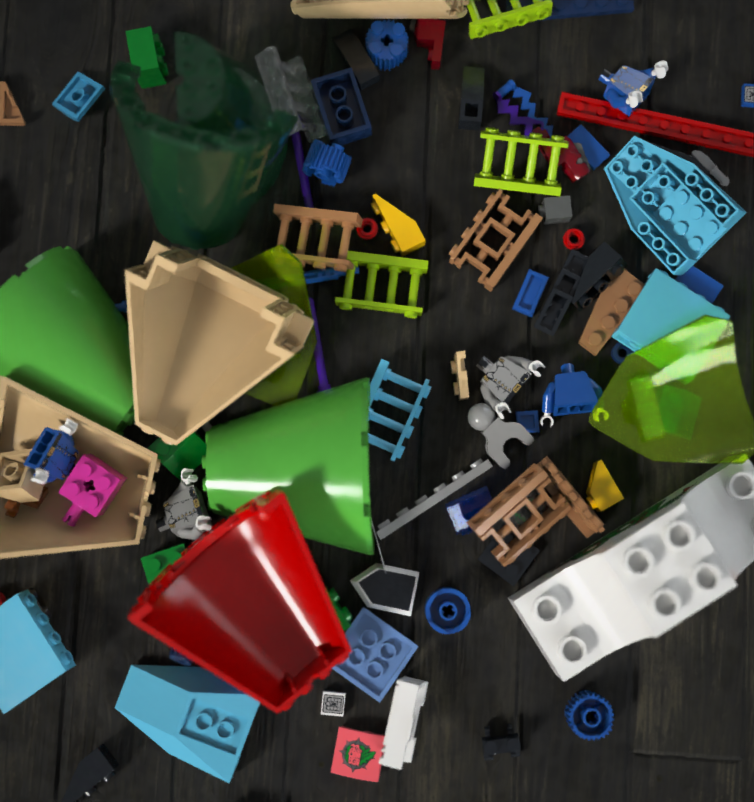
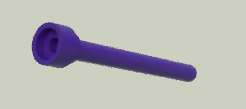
[284,115,314,208]
[305,297,331,393]

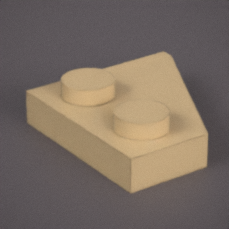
[450,351,469,401]

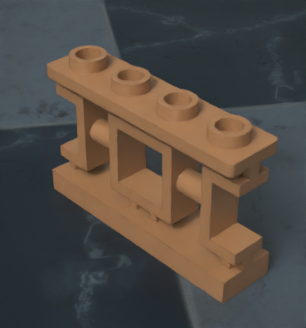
[448,189,543,292]
[466,463,572,567]

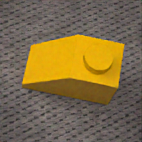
[586,460,624,512]

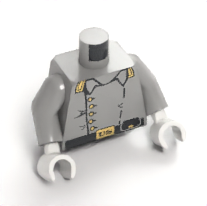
[476,356,545,419]
[156,468,212,540]

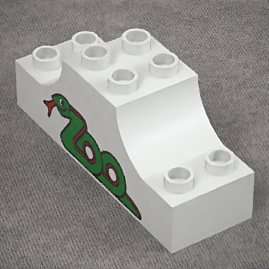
[508,454,754,682]

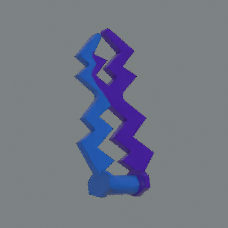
[493,79,553,138]

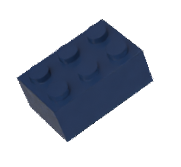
[311,67,372,146]

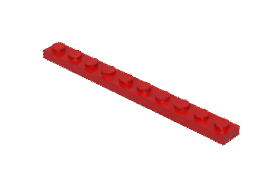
[556,92,754,157]

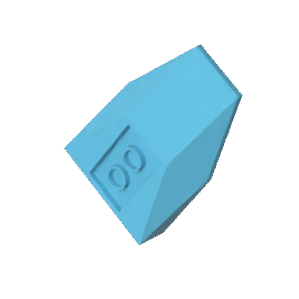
[604,136,747,276]
[115,664,261,783]

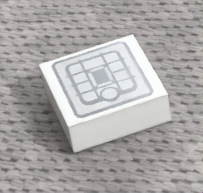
[321,690,346,717]

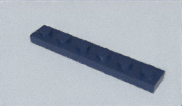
[505,0,634,21]

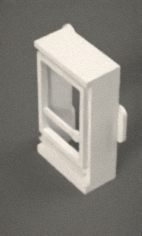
[378,676,428,770]

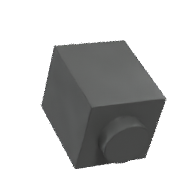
[538,195,572,225]

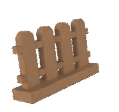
[536,456,605,538]

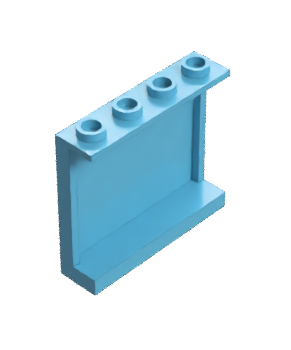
[611,268,730,384]
[0,590,76,714]

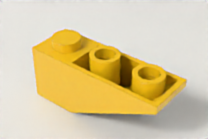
[371,194,426,257]

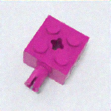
[58,453,127,527]

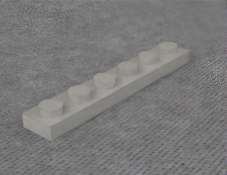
[376,459,493,540]

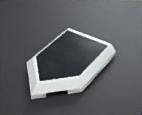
[350,563,419,616]

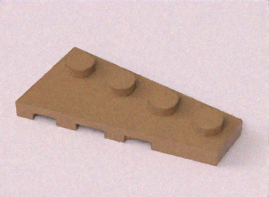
[578,270,645,356]

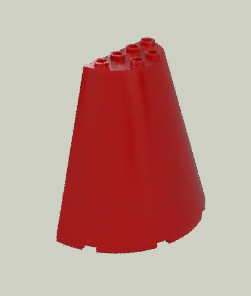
[128,489,352,714]

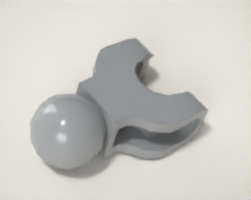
[468,403,534,469]

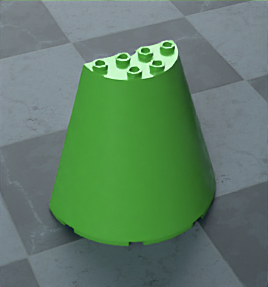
[0,246,135,436]
[202,378,375,555]

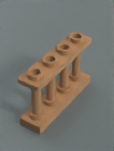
[266,204,363,272]

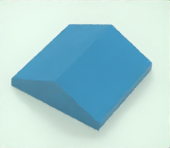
[52,72,105,122]

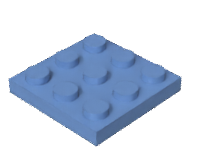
[332,606,419,703]

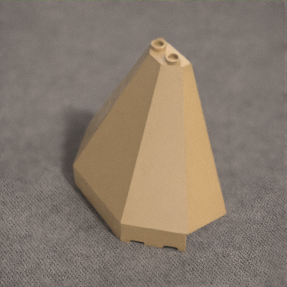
[125,240,314,445]

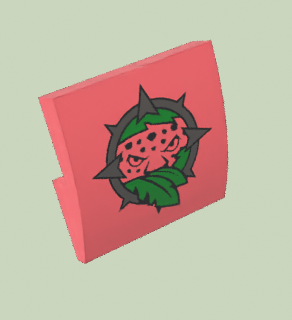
[331,726,385,782]

